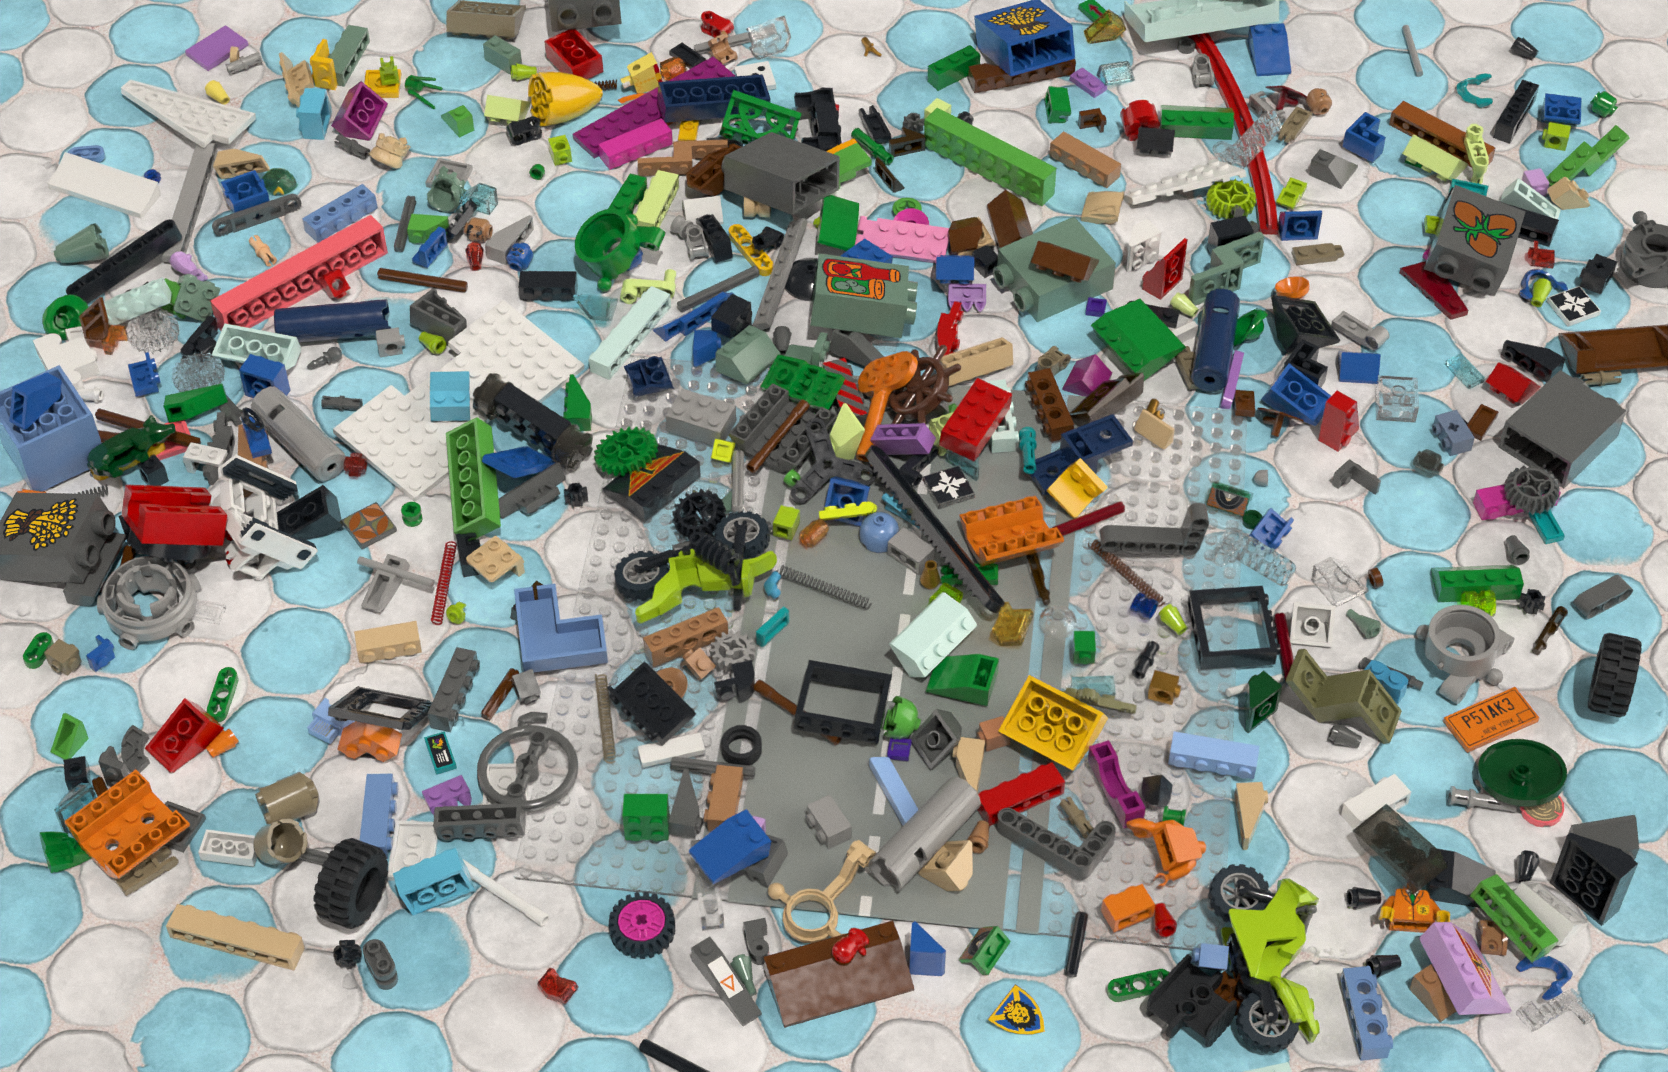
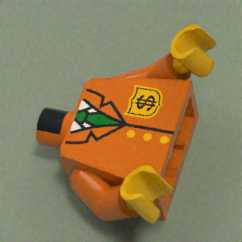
[1379,880,1450,933]

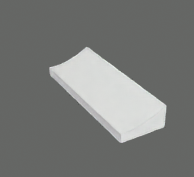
[47,152,161,219]

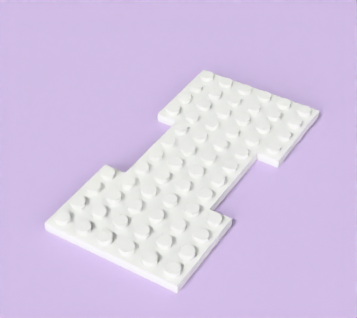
[333,300,584,502]

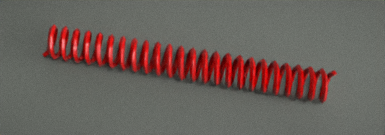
[431,541,457,625]

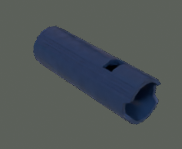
[1191,289,1240,392]
[274,299,391,343]

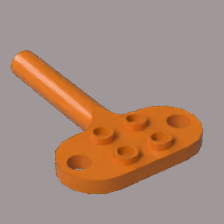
[856,351,918,462]

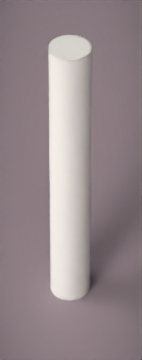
[1226,674,1284,697]

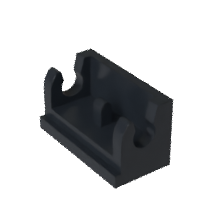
[456,533,481,577]

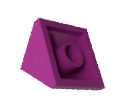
[1062,354,1112,397]

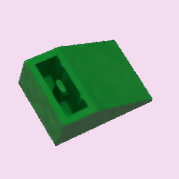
[926,654,999,706]

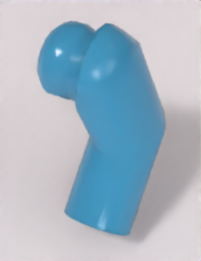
[764,571,781,599]

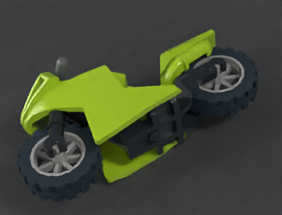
[1208,864,1320,1053]

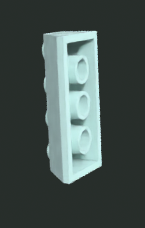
[212,324,302,370]
[889,592,977,677]

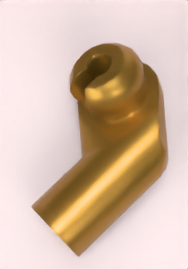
[1146,399,1164,420]

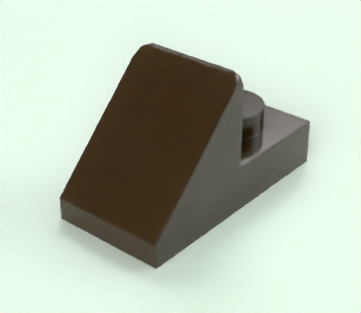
[889,127,925,157]

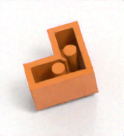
[337,721,402,762]

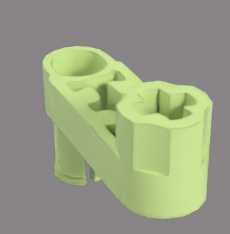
[1464,124,1489,184]
[620,269,676,304]

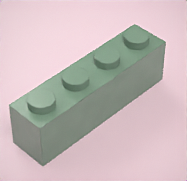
[328,24,370,87]

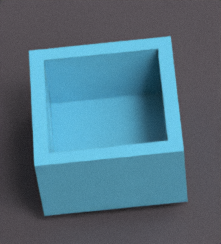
[296,88,331,140]

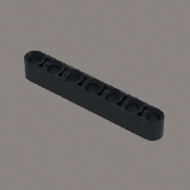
[66,219,182,304]

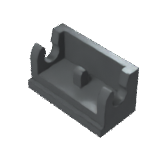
[744,834,788,888]

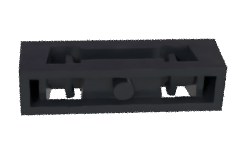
[1493,79,1539,144]

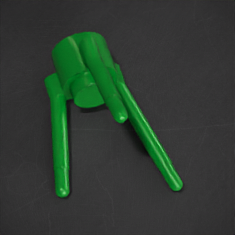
[405,75,443,109]

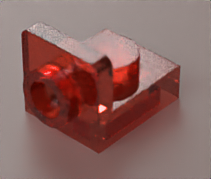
[1528,241,1555,269]

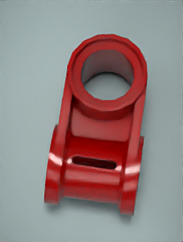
[701,11,734,38]

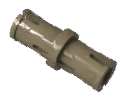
[1580,371,1622,386]
[1059,797,1094,838]

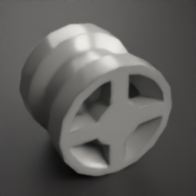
[670,215,693,238]

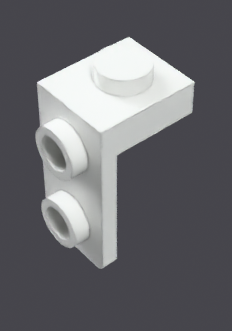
[183,442,228,474]

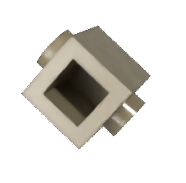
[44,639,82,676]

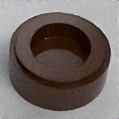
[1368,567,1384,589]

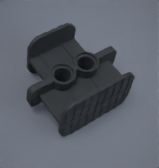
[1146,954,1237,1047]

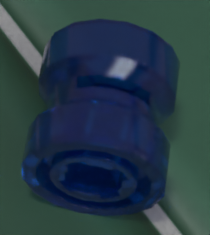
[1130,592,1159,620]

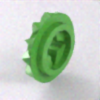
[892,198,922,216]

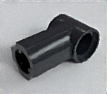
[752,226,784,251]

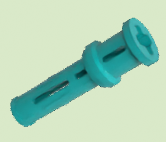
[1019,427,1037,474]

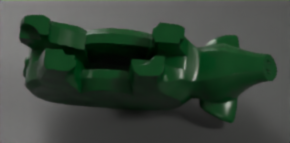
[87,415,176,478]

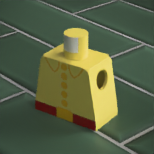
[620,52,663,94]

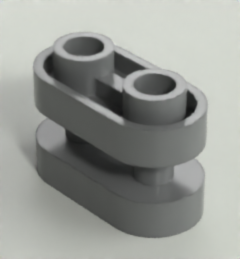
[363,939,398,990]

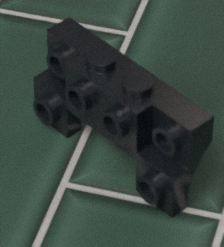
[794,87,842,151]

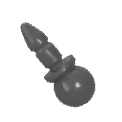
[307,347,342,369]

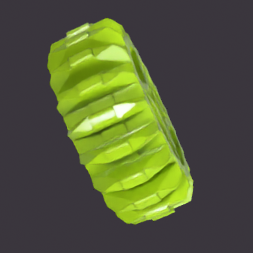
[1206,178,1256,219]

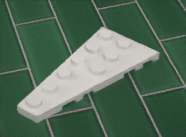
[1124,159,1246,205]

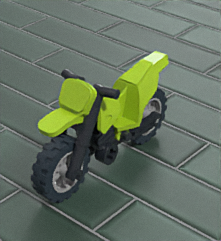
[614,511,777,624]

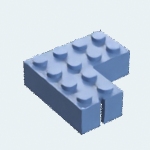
[514,584,608,673]

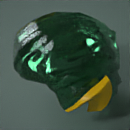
[262,168,298,195]

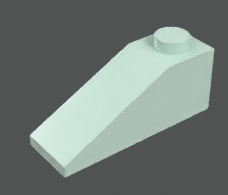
[1500,178,1561,219]

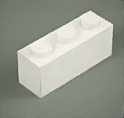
[1341,774,1411,834]

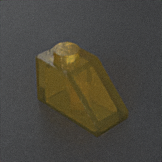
[1084,9,1127,44]

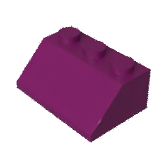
[331,81,388,141]

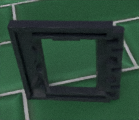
[328,686,432,730]

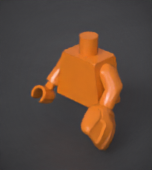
[1126,818,1206,889]

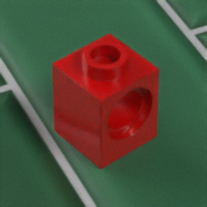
[319,269,351,299]

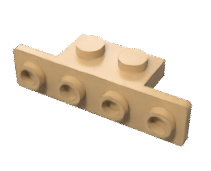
[279,52,315,107]

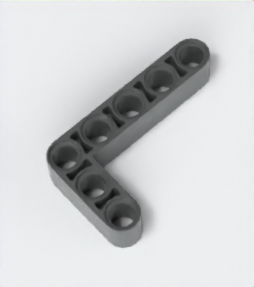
[1099,502,1209,556]
[997,808,1116,880]

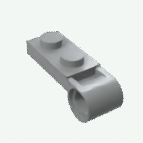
[1331,311,1390,351]

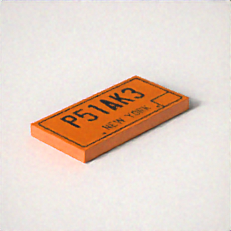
[1443,687,1539,753]

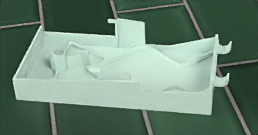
[1124,0,1282,42]

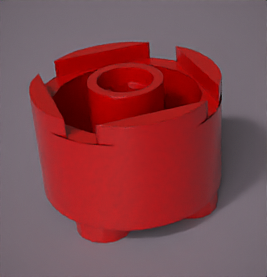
[1120,100,1160,141]

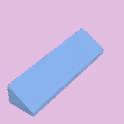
[869,757,918,826]

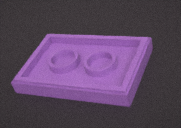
[185,25,249,71]

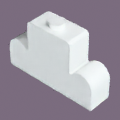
[33,334,99,390]

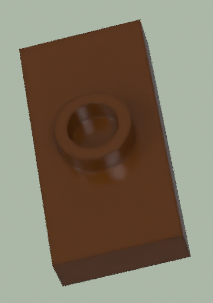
[1234,390,1255,417]

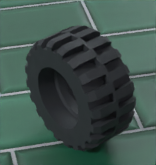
[1588,633,1642,718]
[313,838,388,929]

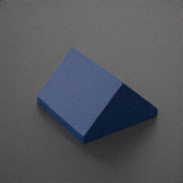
[1338,351,1381,384]
[910,921,946,976]

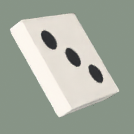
[734,61,776,90]

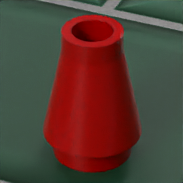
[1154,903,1177,937]

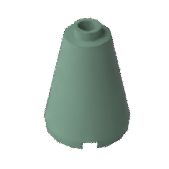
[54,223,109,264]

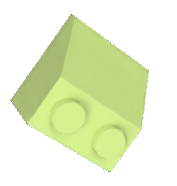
[484,95,531,124]

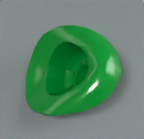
[42,295,89,341]
[1234,308,1268,346]

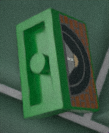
[959,926,1011,975]

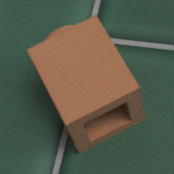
[976,716,1010,752]

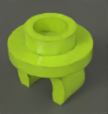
[446,601,466,624]

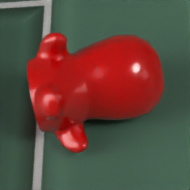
[832,928,869,964]

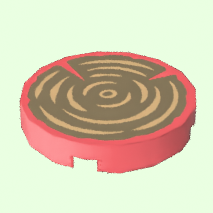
[1520,796,1564,827]

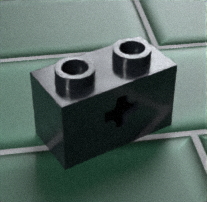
[1579,254,1618,294]

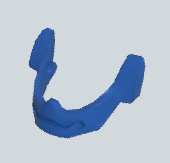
[1520,269,1568,299]
[1516,956,1573,1000]

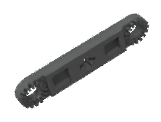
[212,194,302,237]

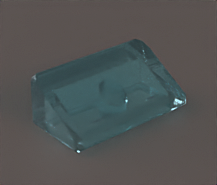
[1097,60,1135,86]

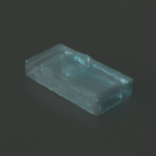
[1445,353,1485,389]

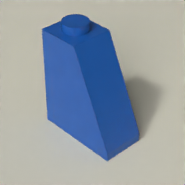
[9,372,62,430]

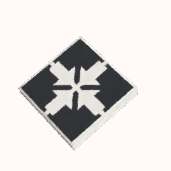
[1547,286,1601,327]

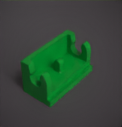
[1044,86,1071,124]

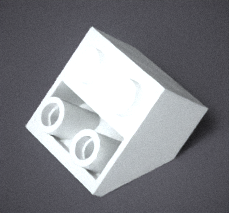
[1126,219,1161,273]

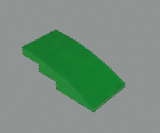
[817,195,859,251]
[760,354,845,410]

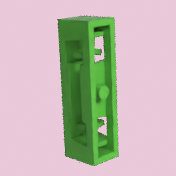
[1470,874,1559,962]

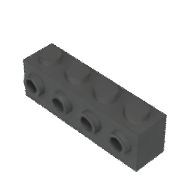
[428,647,480,733]
[433,803,526,840]

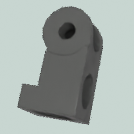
[743,918,769,965]

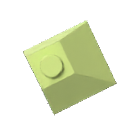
[829,403,865,460]

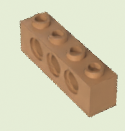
[643,607,728,667]

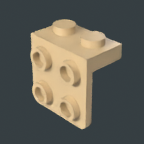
[466,535,525,582]

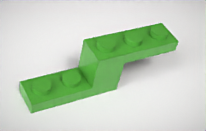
[1546,125,1630,187]

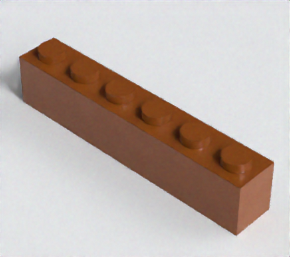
[1389,101,1496,168]

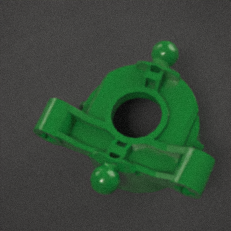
[575,209,665,292]

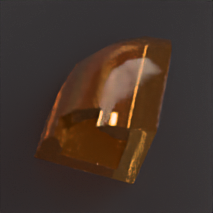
[660,57,687,81]

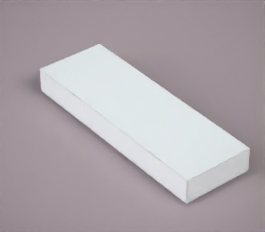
[637,733,705,768]

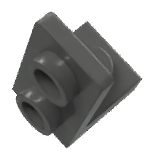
[1332,459,1381,495]

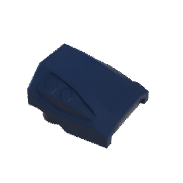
[624,356,674,397]

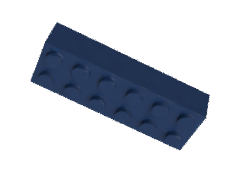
[657,74,771,123]

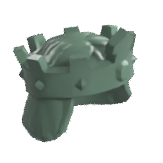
[427,166,467,213]

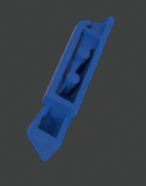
[653,292,735,342]

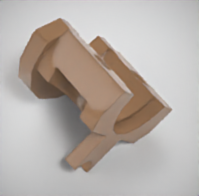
[708,31,738,64]
[1478,920,1508,956]

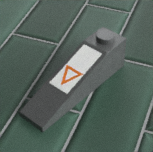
[691,936,762,1026]

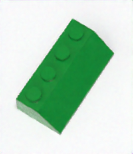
[1160,105,1234,140]
[1431,565,1524,602]

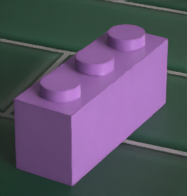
[870,423,936,455]

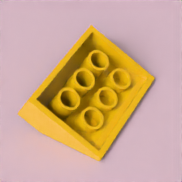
[998,675,1108,771]

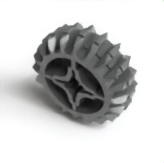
[1504,465,1560,515]

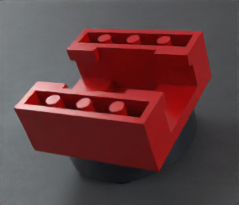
[121,485,227,563]

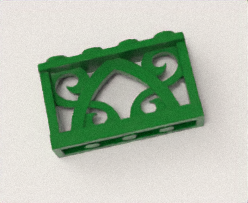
[719,90,802,145]

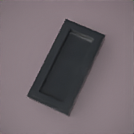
[669,42,706,69]

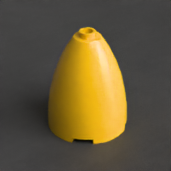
[528,72,603,126]

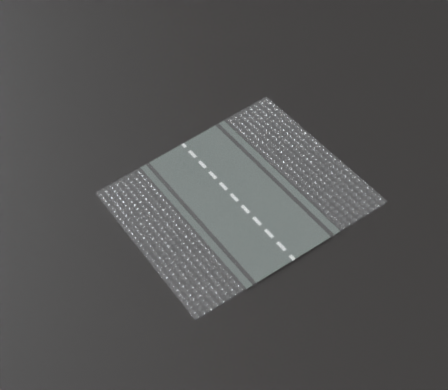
[513,356,1247,951]

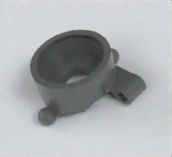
[1620,211,1668,288]

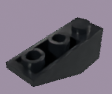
[696,214,733,263]
[1501,340,1566,383]

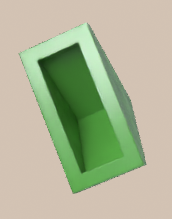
[50,713,89,759]

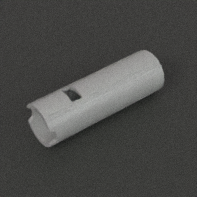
[251,386,346,482]
[868,777,981,892]

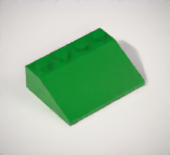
[1091,299,1186,381]

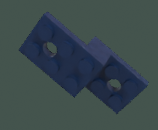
[1029,414,1133,496]

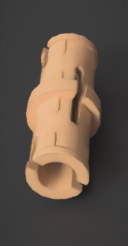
[249,235,277,266]

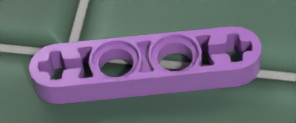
[1220,350,1244,411]

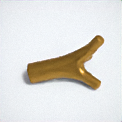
[861,37,882,57]

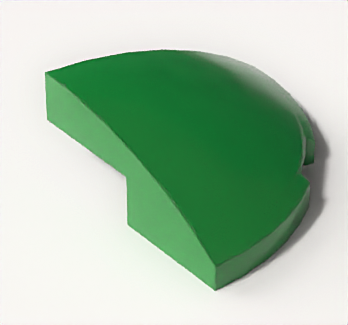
[40,831,91,873]

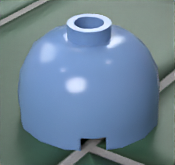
[859,512,899,553]

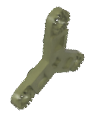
[1062,688,1137,714]

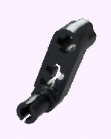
[899,444,939,489]

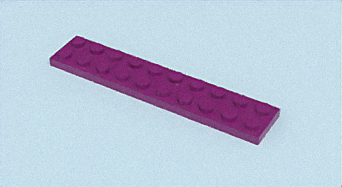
[572,56,735,159]

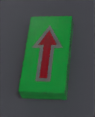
[1078,0,1113,28]

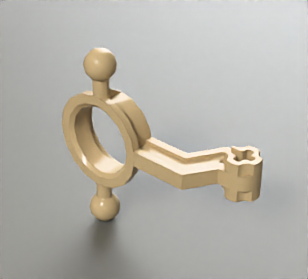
[767,840,876,943]

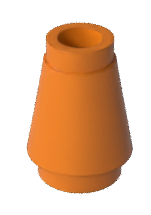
[206,729,239,758]

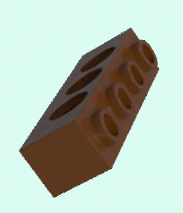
[1025,368,1074,442]

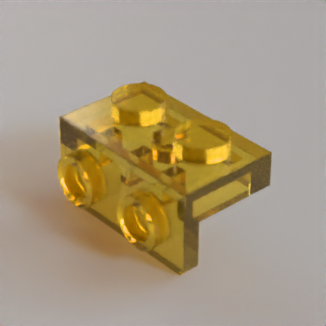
[992,602,1034,646]

